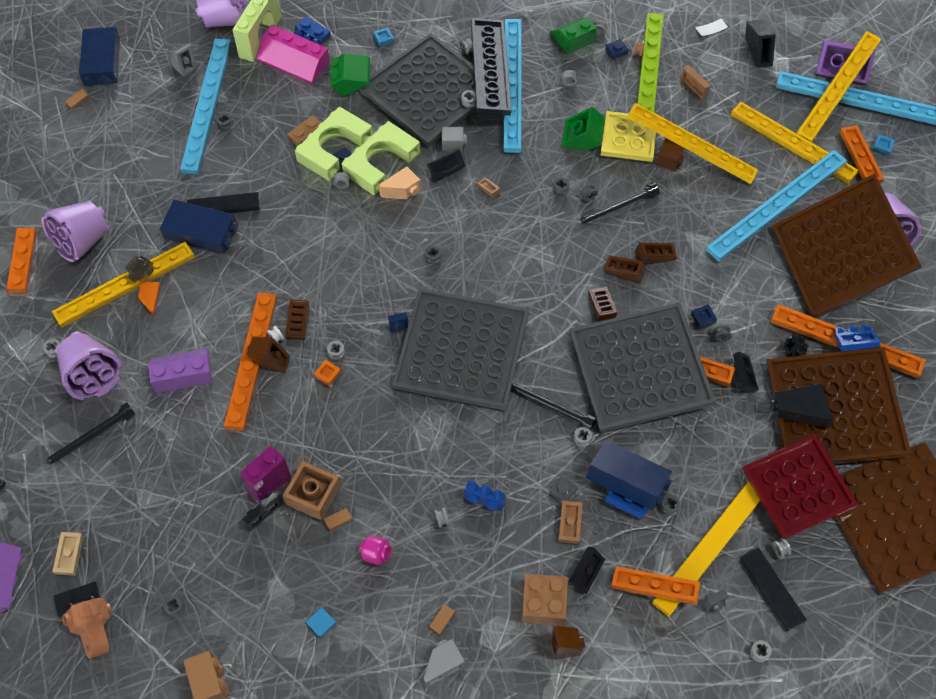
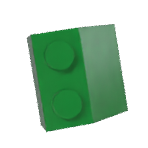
[550,17,597,54]
[330,54,370,97]
[561,107,605,151]

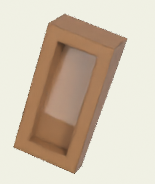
[65,89,90,109]
[477,177,500,199]
[324,508,353,532]
[429,604,455,635]

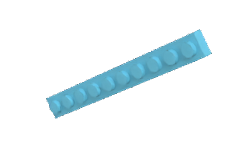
[504,19,521,153]
[180,38,232,175]
[776,71,936,125]
[706,150,847,262]

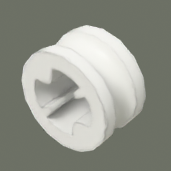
[267,326,284,343]

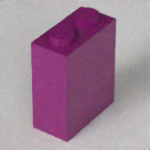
[240,445,291,503]

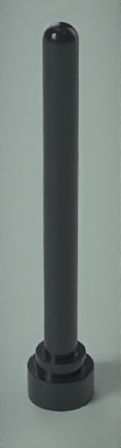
[581,182,660,223]
[511,383,596,431]
[47,402,136,464]

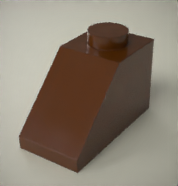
[656,138,685,171]
[247,336,290,373]
[551,626,585,660]

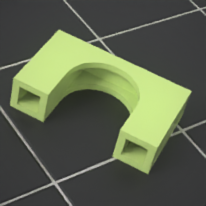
[232,0,282,62]
[295,107,373,181]
[342,121,420,196]

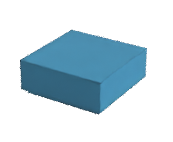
[373,27,395,47]
[872,135,895,156]
[306,607,336,639]

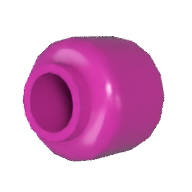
[359,535,392,565]

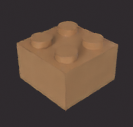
[283,461,341,521]
[522,574,568,626]
[183,651,231,699]

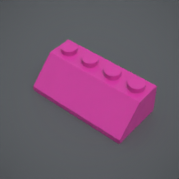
[256,25,330,84]

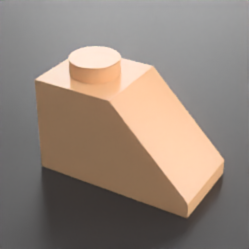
[379,167,421,199]

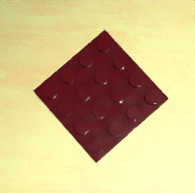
[742,434,858,539]

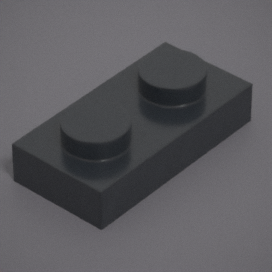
[427,150,466,180]
[733,352,759,393]
[242,492,282,532]
[569,546,605,594]
[54,581,101,617]

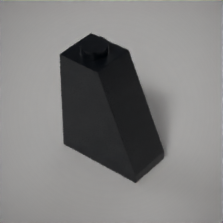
[745,19,776,67]
[770,383,833,428]

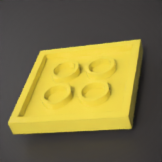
[600,111,656,162]

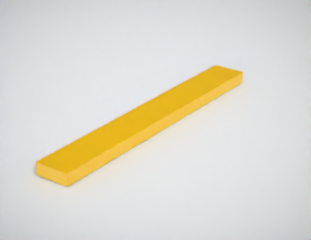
[796,31,881,142]
[731,102,859,184]
[627,103,758,184]
[52,242,195,328]
[652,481,760,617]

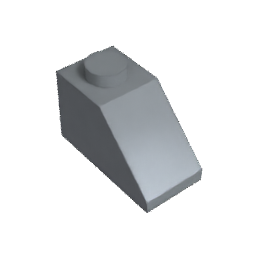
[168,43,197,77]
[424,639,465,688]

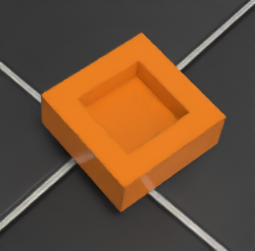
[314,359,341,387]

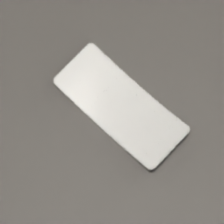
[695,19,728,36]

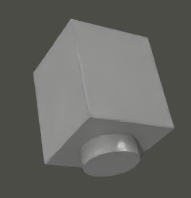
[442,127,467,152]

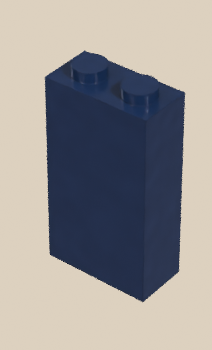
[79,27,120,86]
[160,199,238,254]
[586,440,672,510]

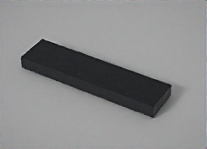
[187,192,260,213]
[740,547,807,632]

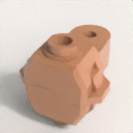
[62,598,112,659]

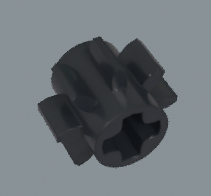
[783,334,809,357]

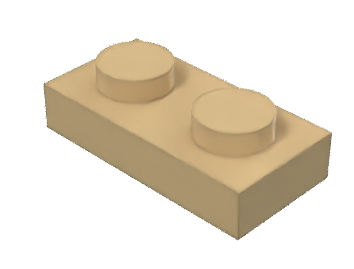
[52,532,84,576]

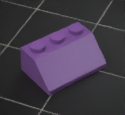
[816,40,876,84]
[149,348,214,393]
[0,542,21,613]

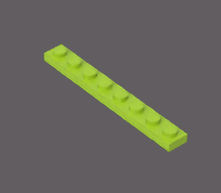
[637,13,664,112]

